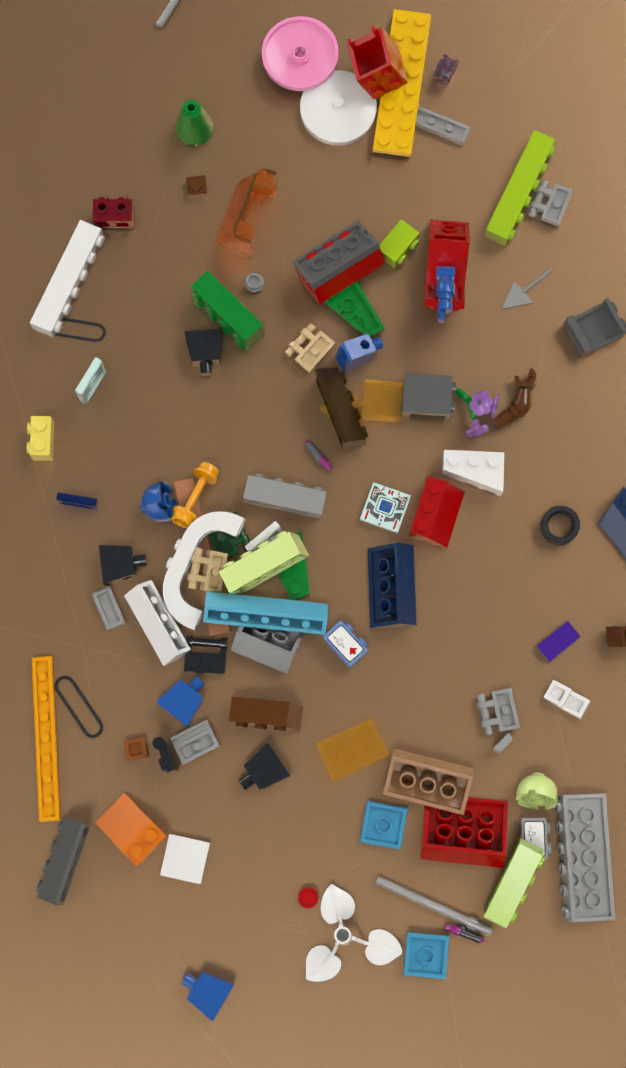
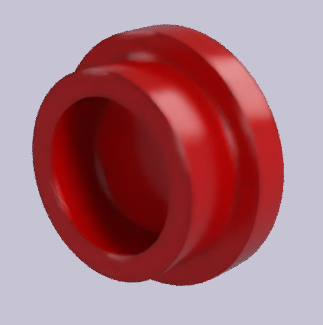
[298,887,319,909]

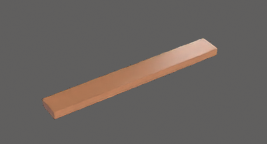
[174,477,230,637]

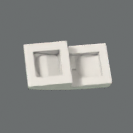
[544,680,591,720]

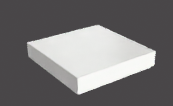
[160,834,210,884]

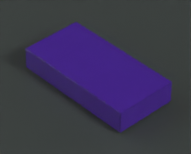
[536,621,581,662]

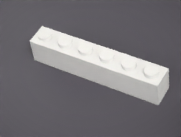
[30,220,105,338]

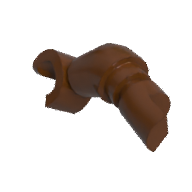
[491,368,536,428]

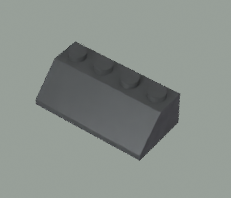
[36,817,91,906]

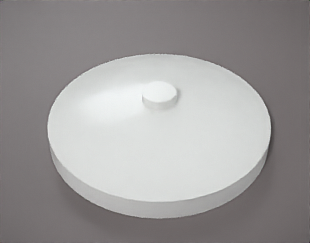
[300,70,377,145]

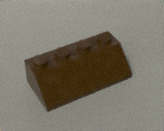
[315,367,368,452]

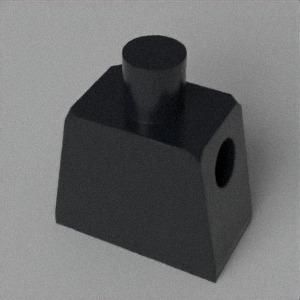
[184,329,223,376]
[99,545,147,586]
[239,743,291,791]

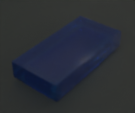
[56,492,99,510]

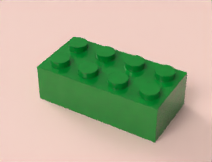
[190,270,264,352]

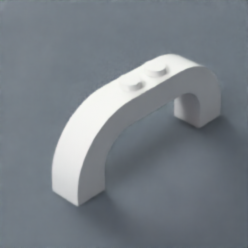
[163,511,246,630]

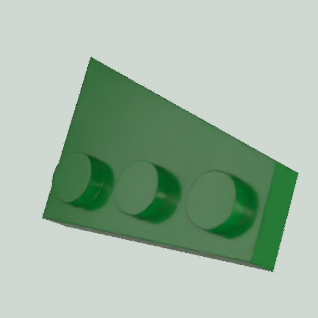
[324,281,385,338]
[278,531,310,601]

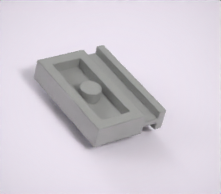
[170,720,220,766]

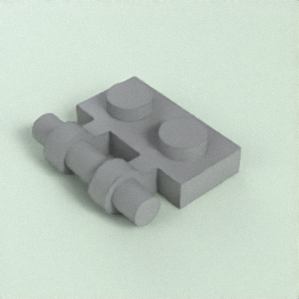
[528,180,573,227]
[477,688,520,735]

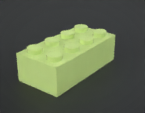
[219,531,309,595]

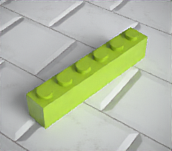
[484,130,556,246]

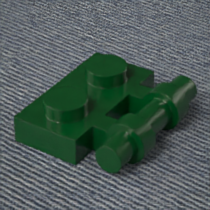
[209,512,251,559]

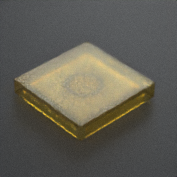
[361,379,403,423]

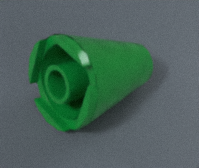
[175,100,214,146]

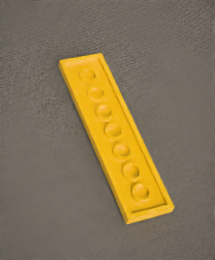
[373,9,432,157]

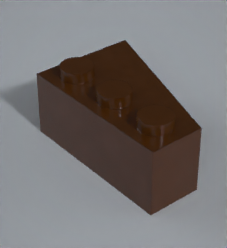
[229,697,303,732]

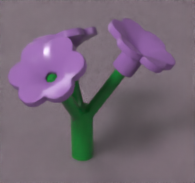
[455,388,500,437]

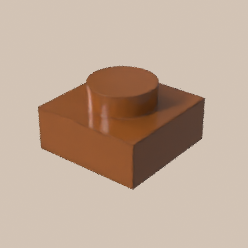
[124,737,148,761]

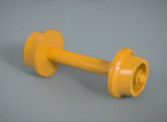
[171,462,219,528]

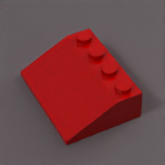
[420,797,508,868]

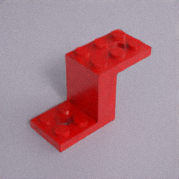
[424,219,470,311]

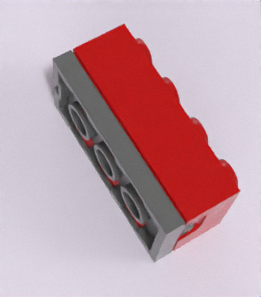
[292,221,385,305]

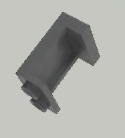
[564,298,626,358]
[402,373,456,419]

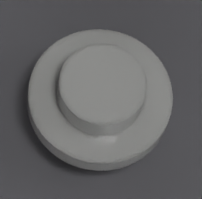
[245,273,264,293]

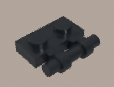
[152,737,178,775]

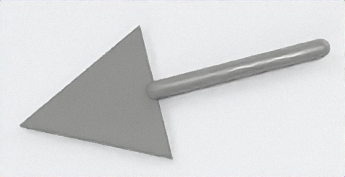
[501,268,552,310]

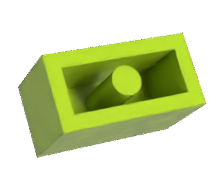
[380,219,420,269]

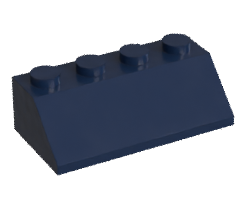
[368,543,417,629]

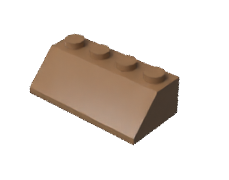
[383,748,474,815]

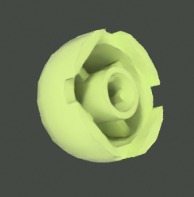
[516,772,558,810]

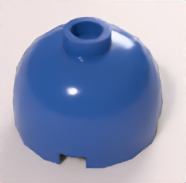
[140,481,177,522]

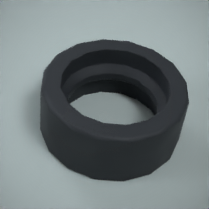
[541,506,580,545]

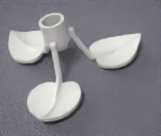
[306,884,402,982]

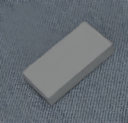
[91,586,126,631]

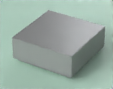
[492,733,513,754]

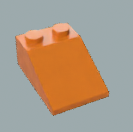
[95,793,168,866]

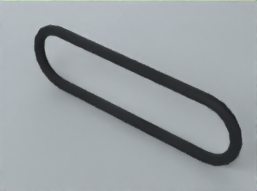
[55,318,106,342]
[55,676,103,738]

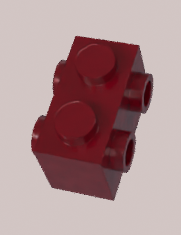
[92,197,134,228]

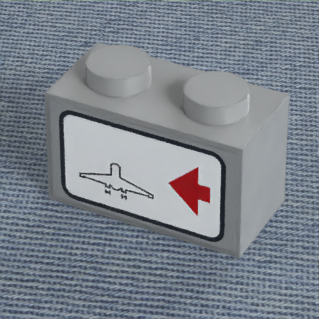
[519,818,551,860]

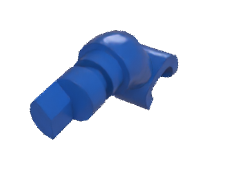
[436,266,455,323]

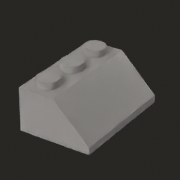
[230,626,305,674]

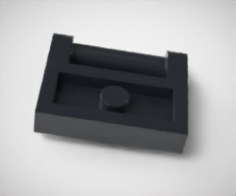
[184,635,227,675]

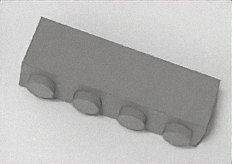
[243,473,327,519]

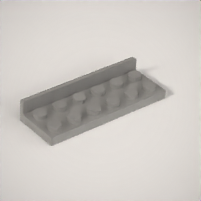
[554,793,615,923]

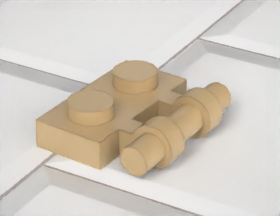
[284,323,335,374]
[188,548,228,593]

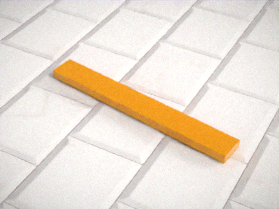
[31,656,61,822]

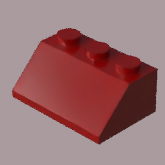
[409,476,465,549]

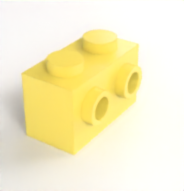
[27,416,55,461]

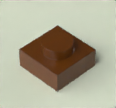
[186,175,208,198]

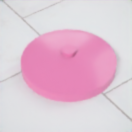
[262,16,339,91]

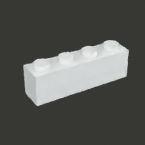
[124,580,191,666]

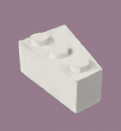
[442,450,504,497]

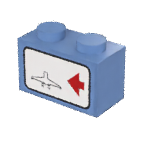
[323,620,368,669]

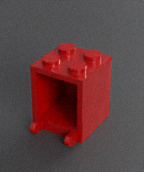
[347,25,408,99]

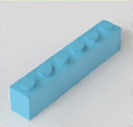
[203,591,328,635]

